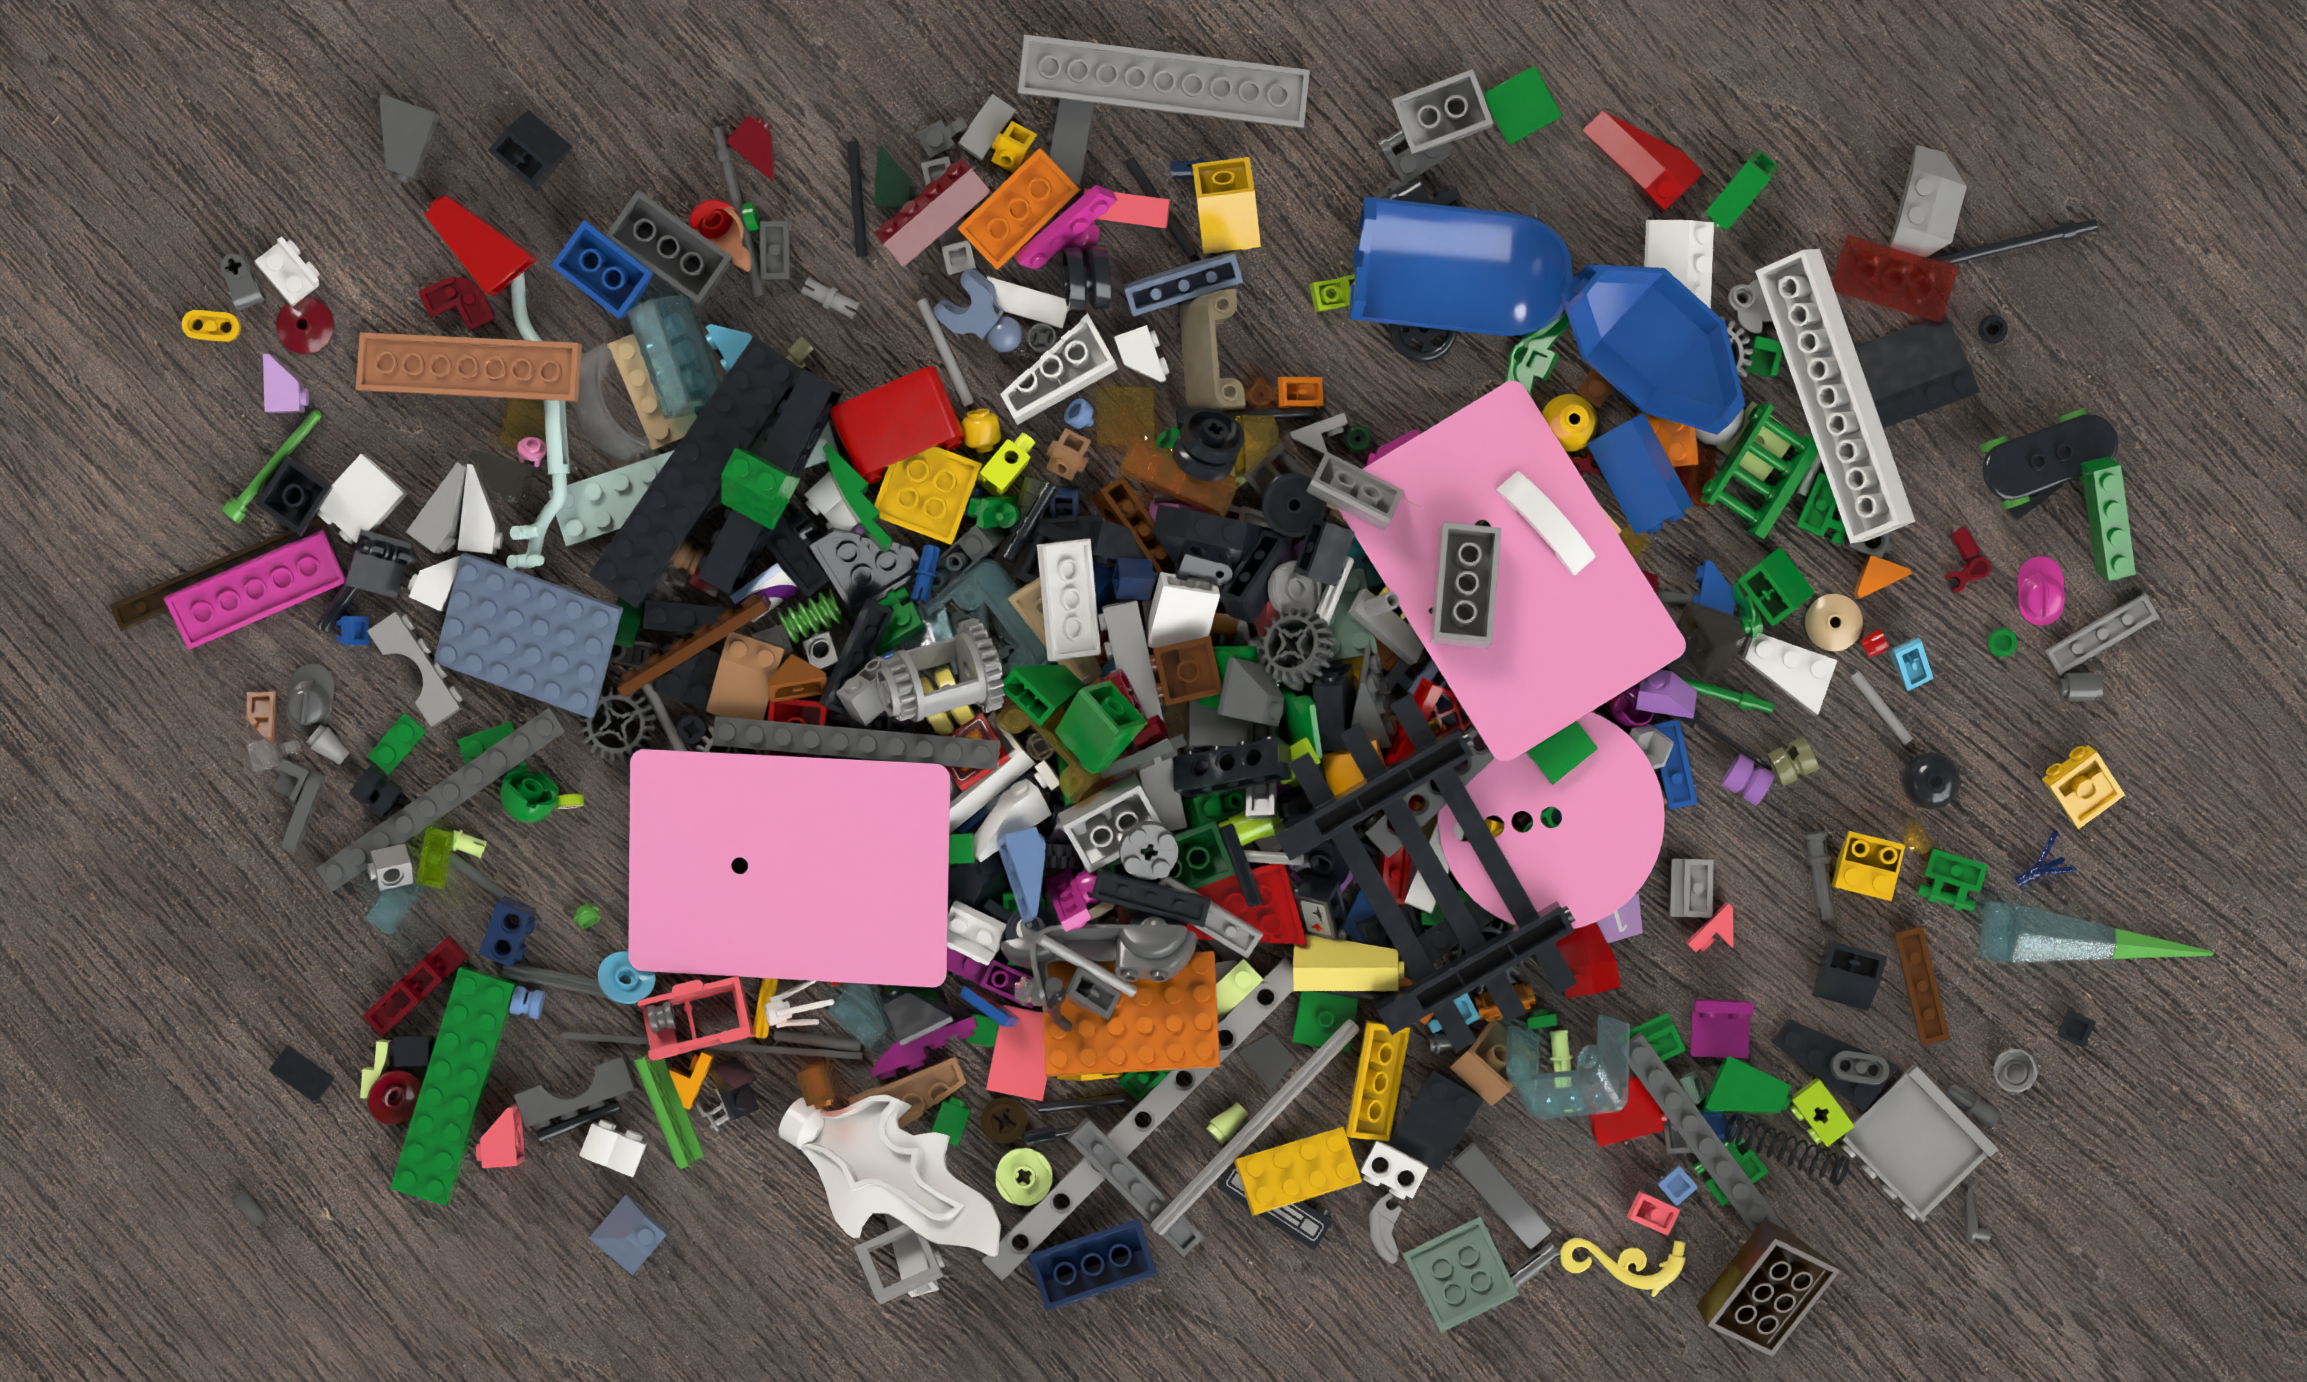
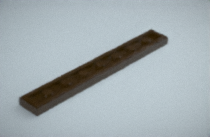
[109,516,334,632]

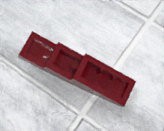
[363,935,469,1037]

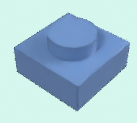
[1657,1165,1699,1206]

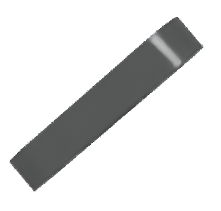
[281,771,326,854]

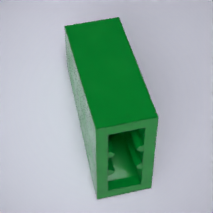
[1705,148,1780,231]
[1002,665,1085,727]
[1700,1056,1792,1115]

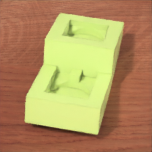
[360,1039,393,1098]

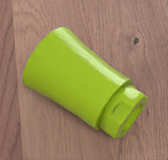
[1218,810,1281,846]

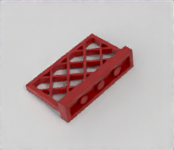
[1383,677,1472,804]

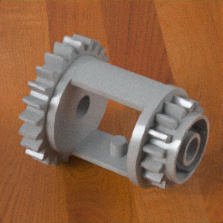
[876,618,1005,722]

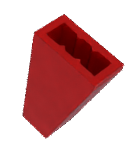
[424,196,538,296]

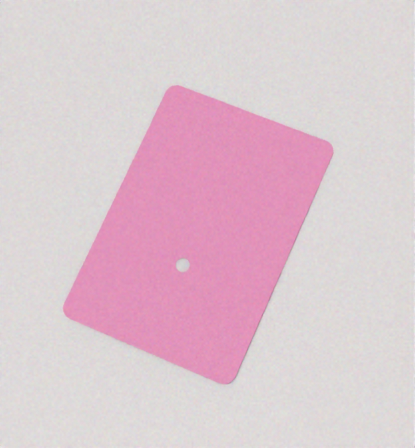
[1338,381,1686,762]
[628,749,950,987]

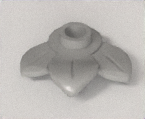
[1728,279,1773,334]

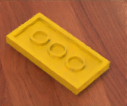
[1234,1127,1362,1216]

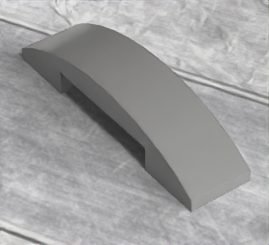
[921,156,976,275]

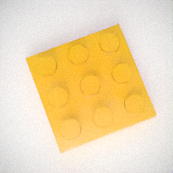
[874,446,983,545]

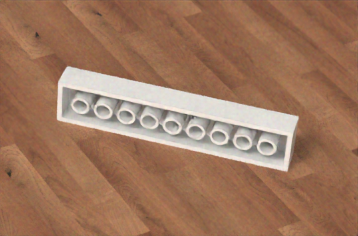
[1755,249,1915,544]

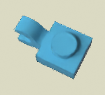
[1426,993,1480,1033]

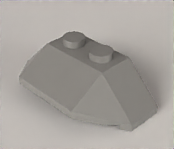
[1886,145,1967,264]

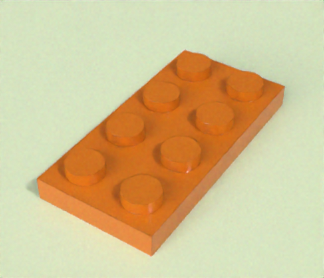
[957,148,1081,270]

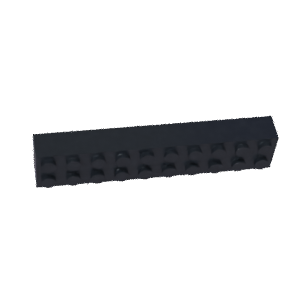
[588,336,803,609]

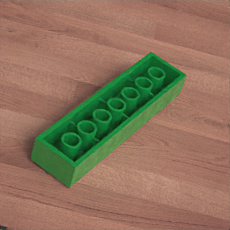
[390,966,519,1206]

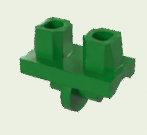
[967,495,1019,528]

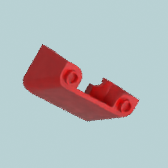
[829,366,966,485]

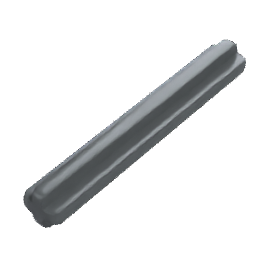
[502,963,609,998]

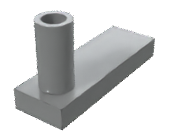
[1348,589,1424,666]

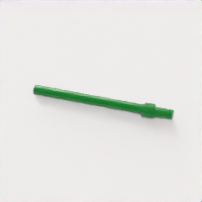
[1676,674,1775,714]

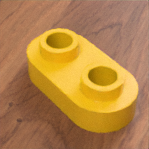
[182,310,241,342]

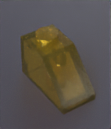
[1234,415,1279,478]

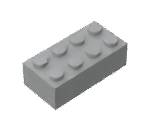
[1429,522,1501,649]

